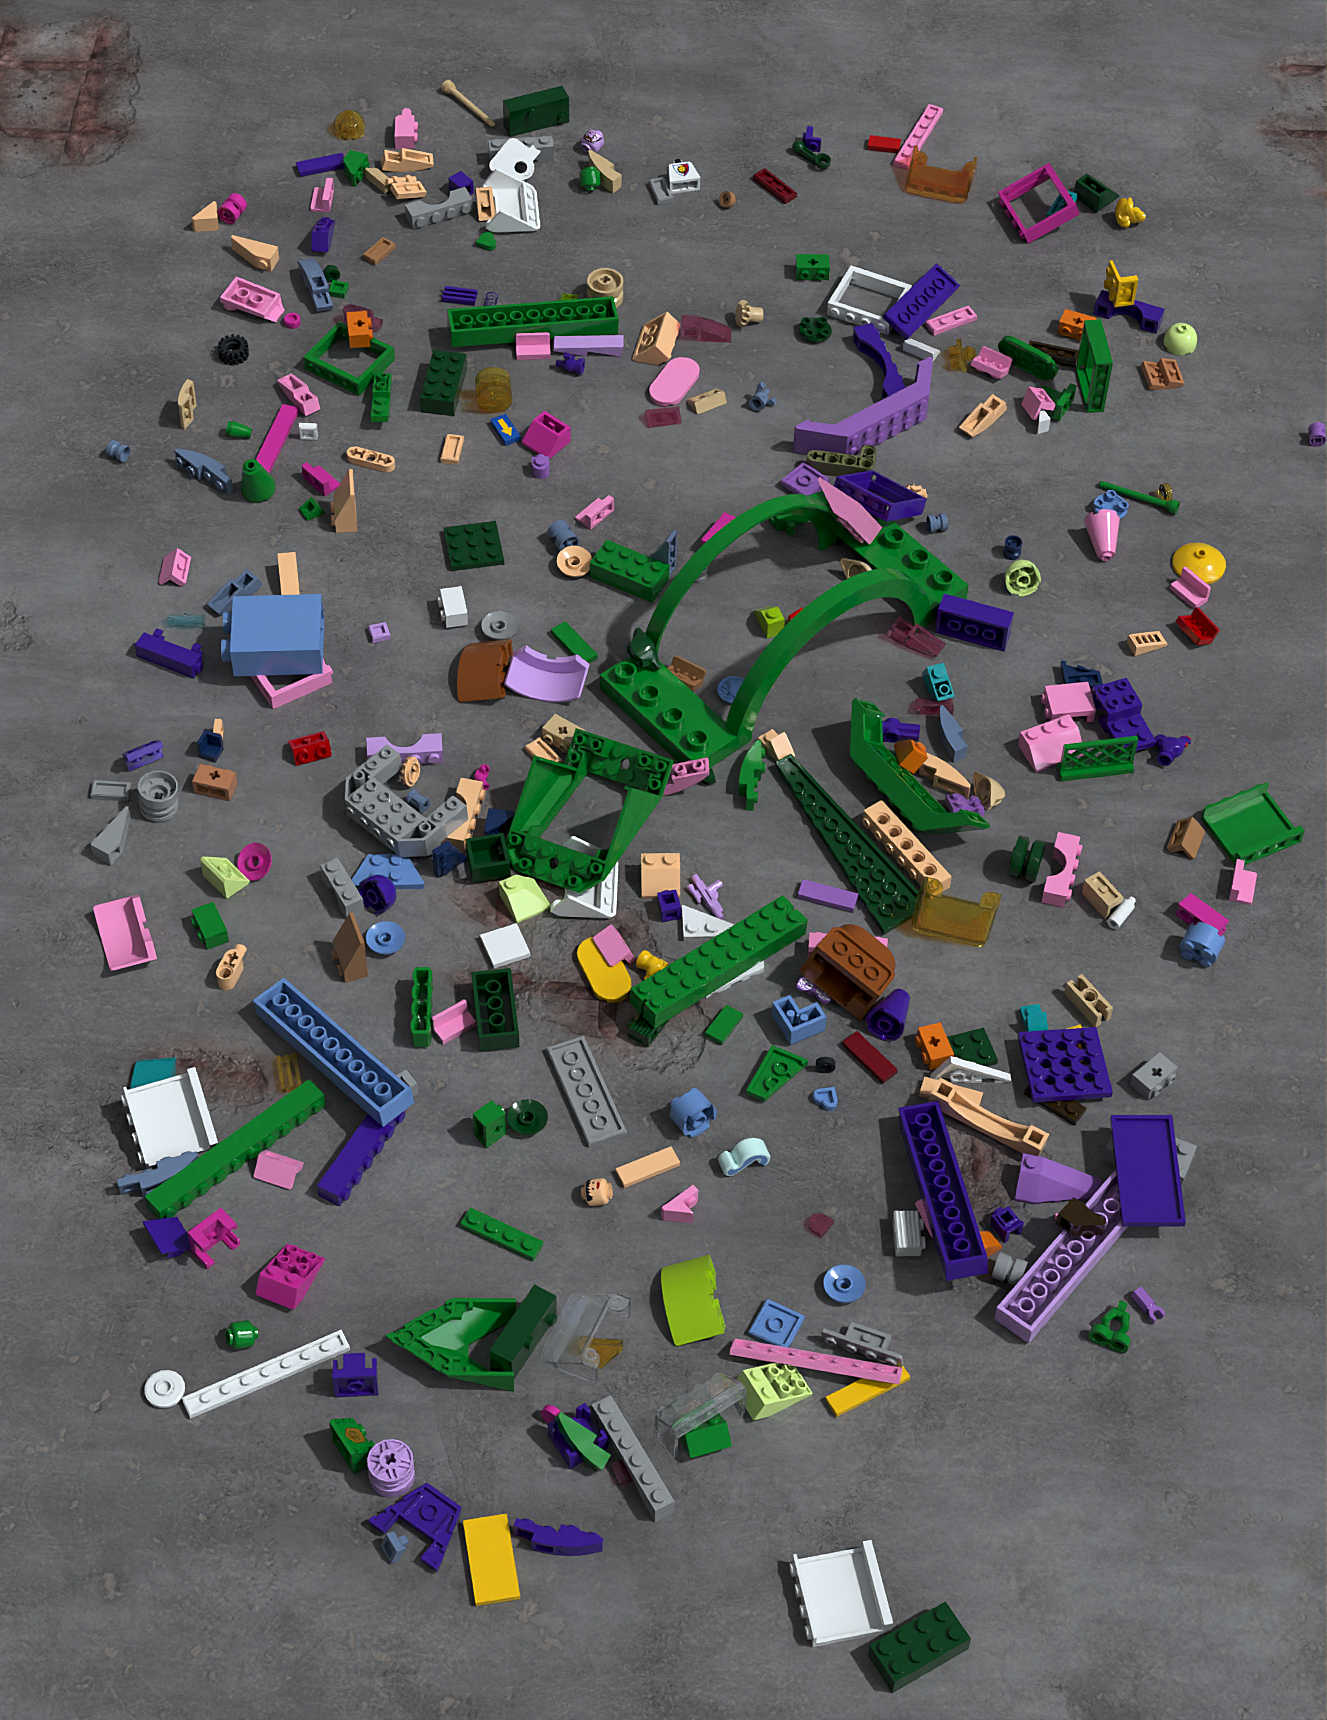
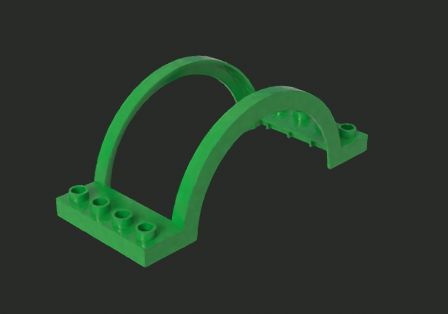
[600,494,969,769]

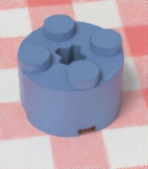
[1180,922,1225,967]
[670,1088,717,1137]

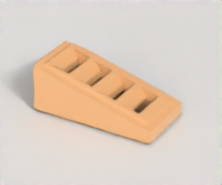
[1127,631,1167,656]

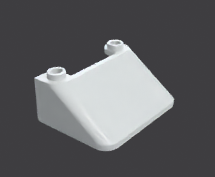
[482,168,540,233]
[550,836,619,919]

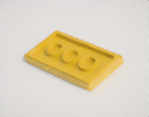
[463,1513,520,1606]

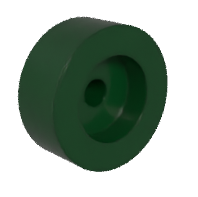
[323,265,340,282]

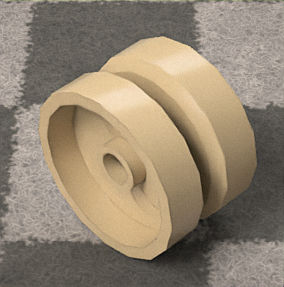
[587,268,623,308]

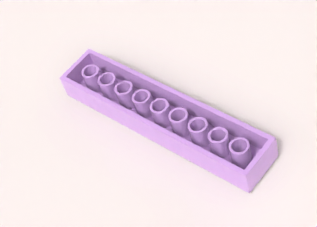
[994,1170,1127,1344]

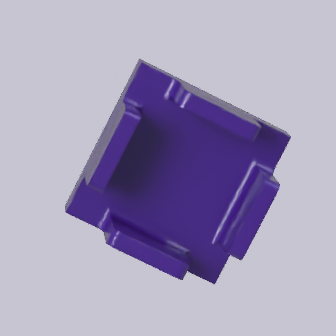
[332,1353,379,1398]

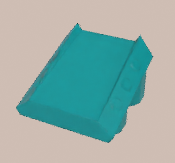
[130,1057,176,1089]

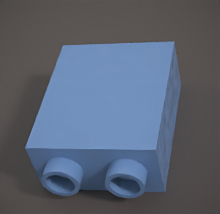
[221,594,324,676]

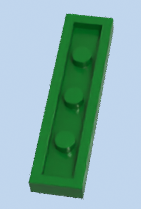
[460,1207,543,1262]

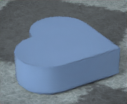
[813,1087,837,1111]

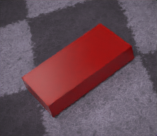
[867,135,901,153]

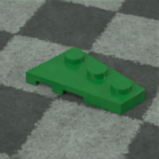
[746,1045,808,1102]

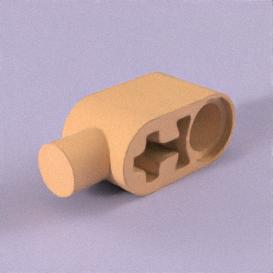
[216,944,247,990]

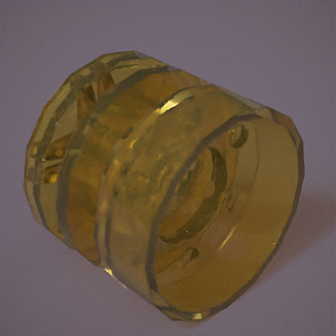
[475,367,512,413]

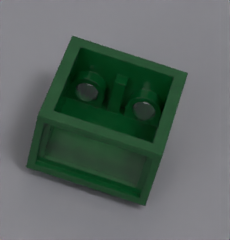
[465,833,511,883]

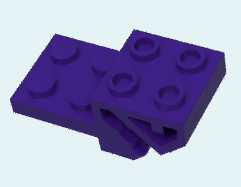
[1092,678,1156,751]

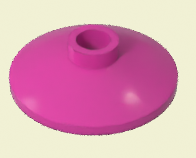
[237,842,272,881]

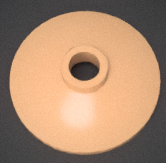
[557,546,592,577]

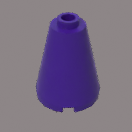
[866,989,910,1041]

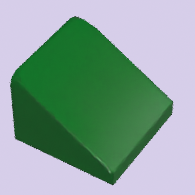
[299,497,326,521]

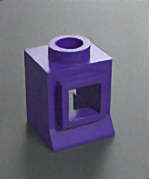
[990,1206,1024,1243]

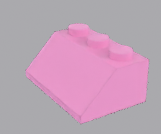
[1018,714,1084,772]

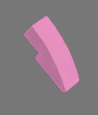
[277,373,320,416]

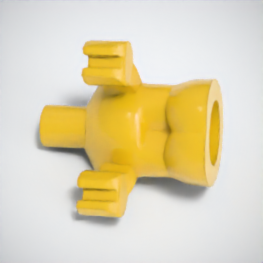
[636,950,669,980]

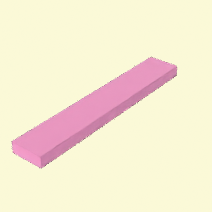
[893,104,943,170]

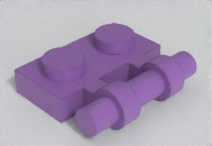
[945,793,985,817]

